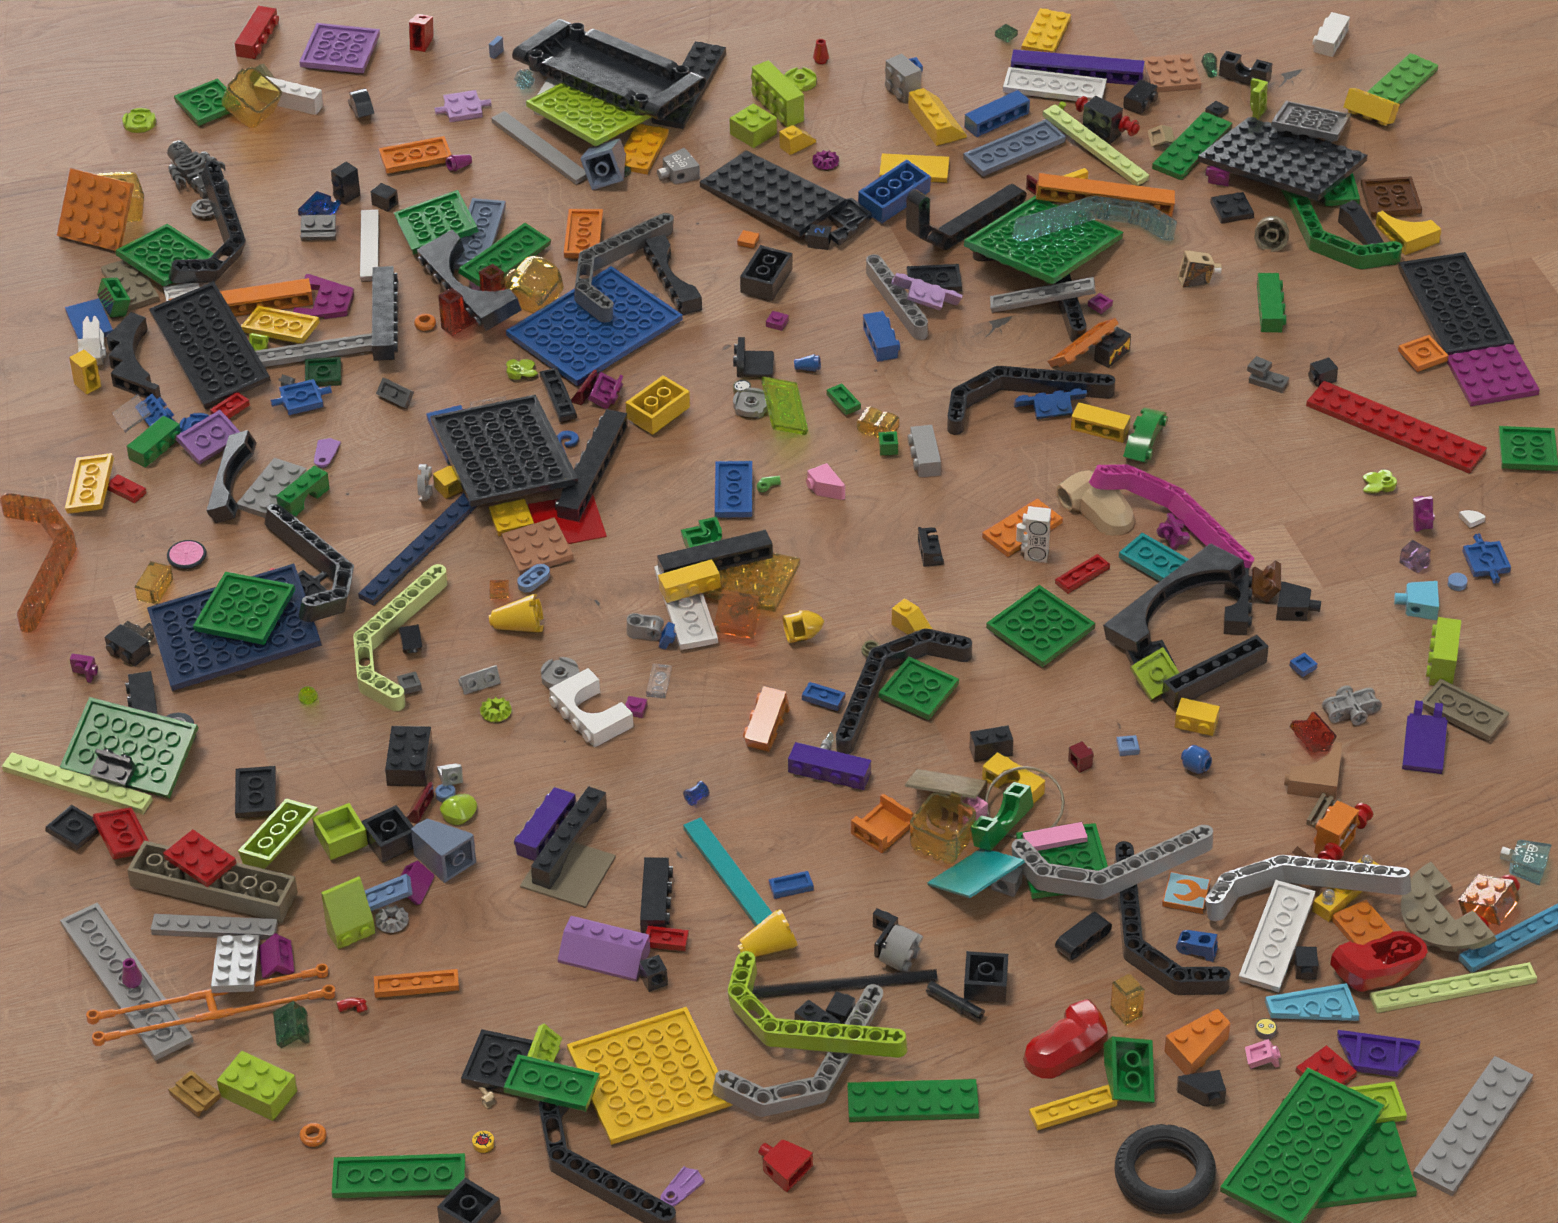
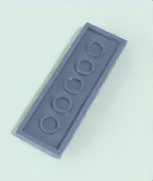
[963,119,1066,176]
[455,198,506,270]

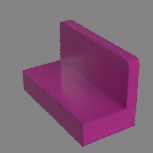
[401,860,434,905]
[259,933,294,979]

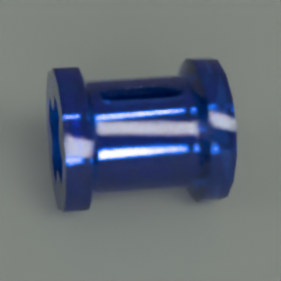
[683,781,710,806]

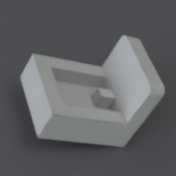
[437,763,463,786]

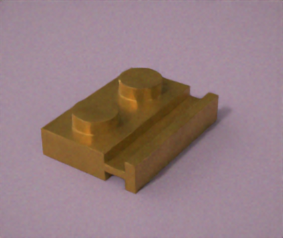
[168,1070,221,1117]

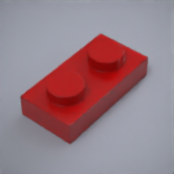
[210,392,250,419]
[107,474,147,504]
[646,926,689,951]

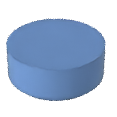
[1448,573,1467,591]
[435,784,456,803]

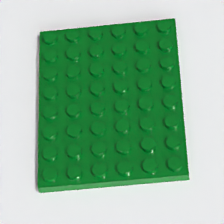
[964,196,1124,284]

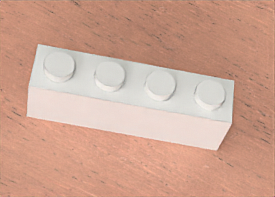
[255,75,323,115]

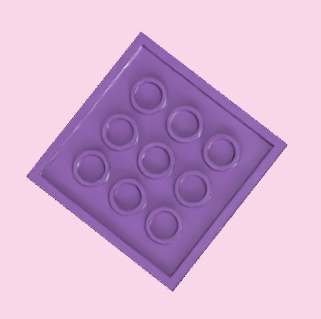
[299,23,380,73]

